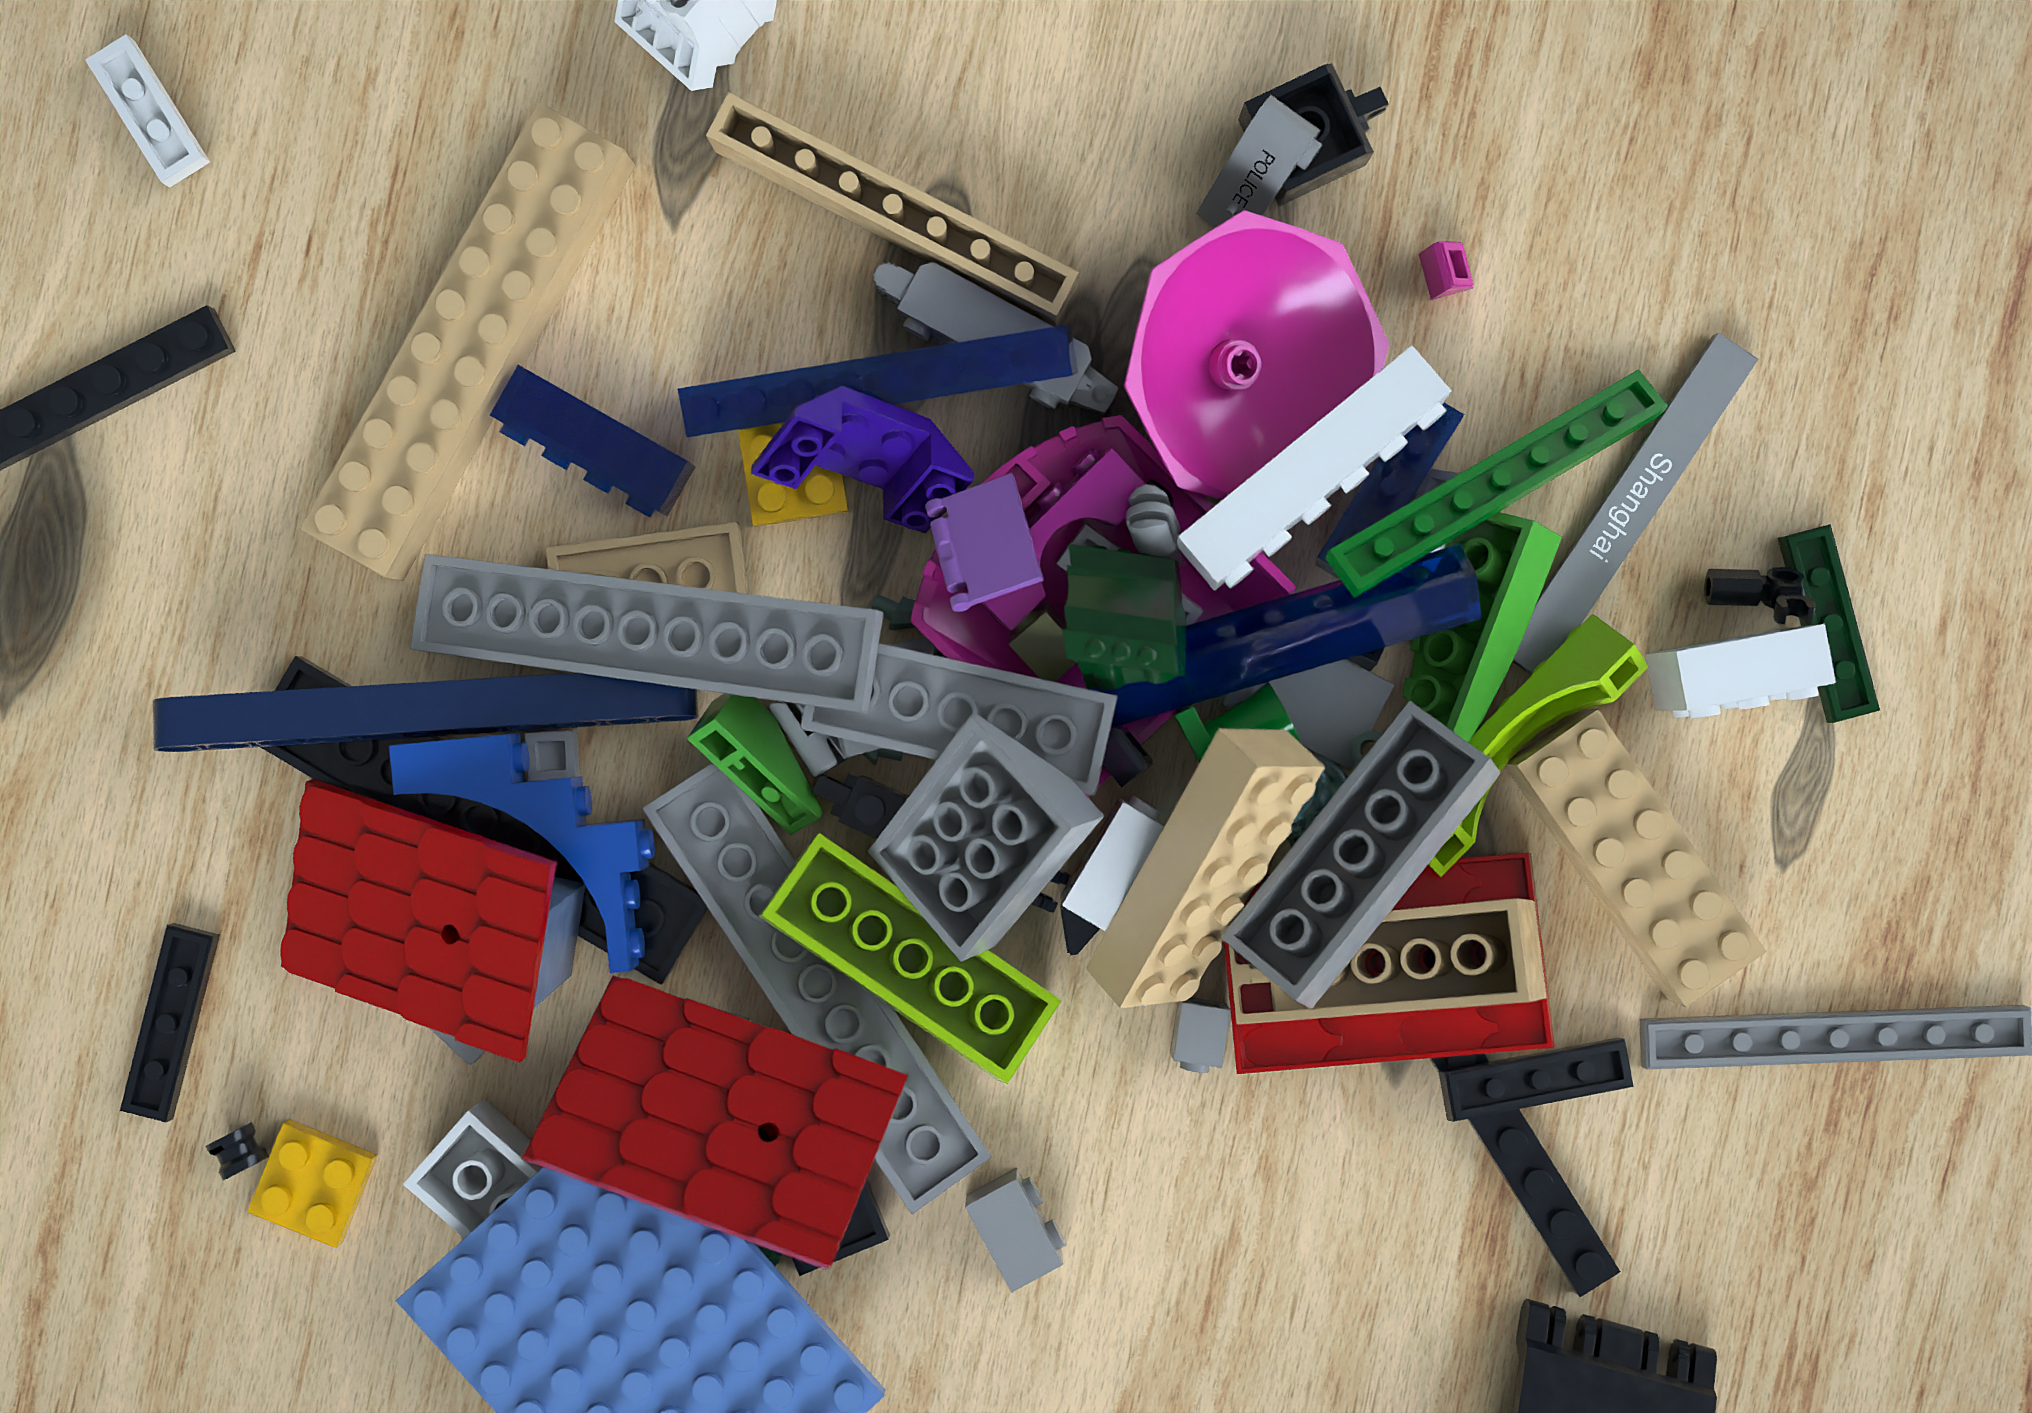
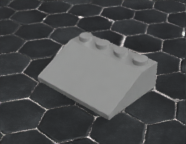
[868,714,1104,962]

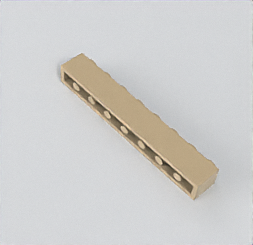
[706,92,1079,327]

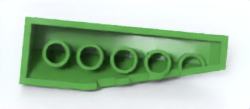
[1402,512,1562,743]

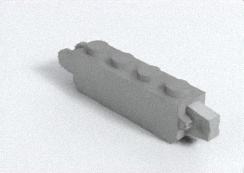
[873,262,1118,416]

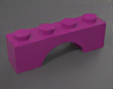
[965,448,1146,631]

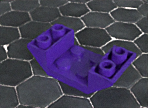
[751,386,974,534]

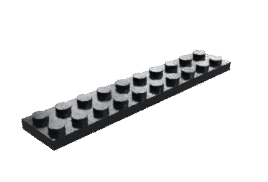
[260,656,708,985]

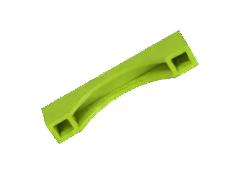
[1428,614,1649,877]

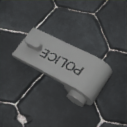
[1196,95,1323,227]

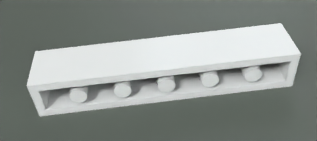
[1177,345,1452,591]

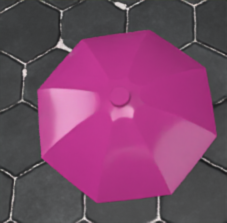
[1124,210,1389,500]

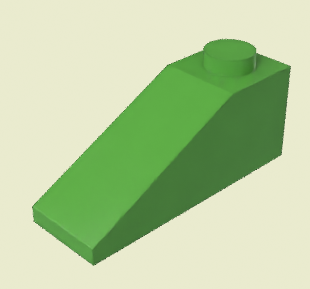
[687,693,823,835]

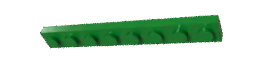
[1325,369,1668,598]

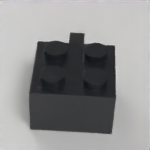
[1238,63,1389,206]

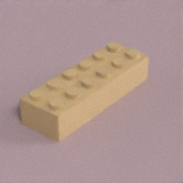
[1505,709,1767,1008]
[1086,729,1325,1008]

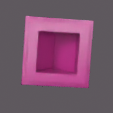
[1419,241,1474,300]

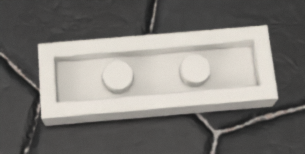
[85,34,210,187]

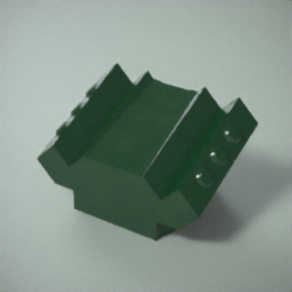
[1063,544,1186,690]

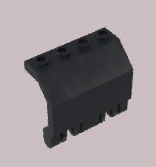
[1512,1299,1717,1413]

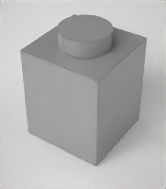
[1170,997,1231,1073]

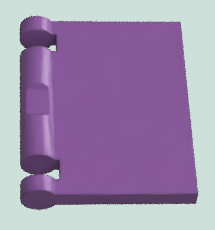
[925,473,1043,612]

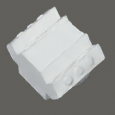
[614,0,777,91]

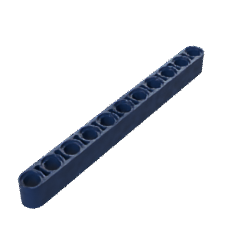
[153,673,698,752]

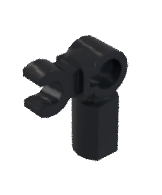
[1704,567,1816,625]

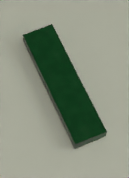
[1778,524,1880,723]

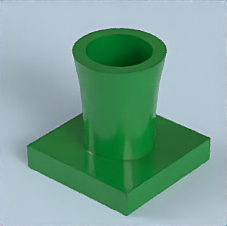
[1173,682,1300,764]

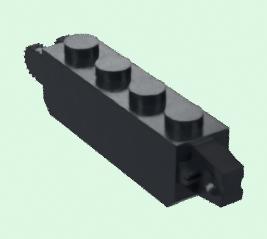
[812,773,1071,913]

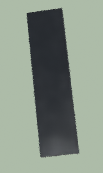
[120,923,220,1122]
[1438,1038,1634,1122]

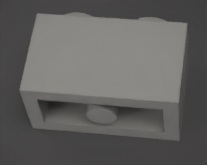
[965,1167,1066,1293]

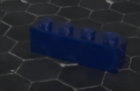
[489,365,696,518]
[1315,403,1465,580]

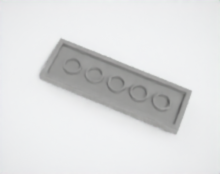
[800,643,1117,796]

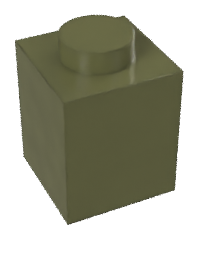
[1009,601,1077,682]

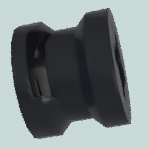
[205,1122,269,1180]

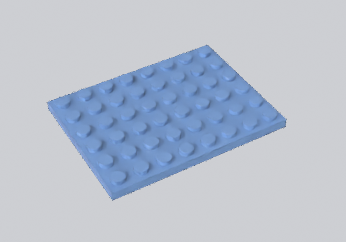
[396,1167,886,1413]

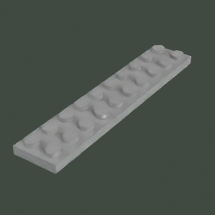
[410,554,883,713]
[642,763,992,1214]

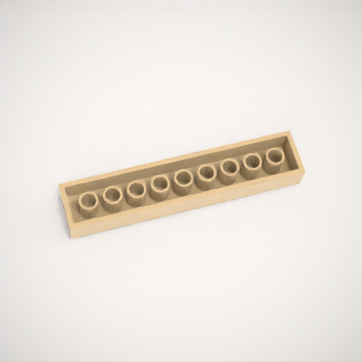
[299,101,636,581]

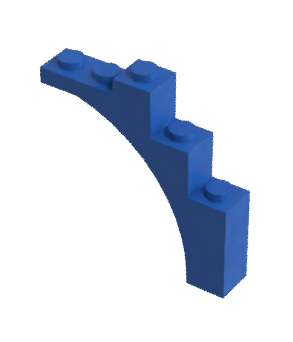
[389,734,655,973]

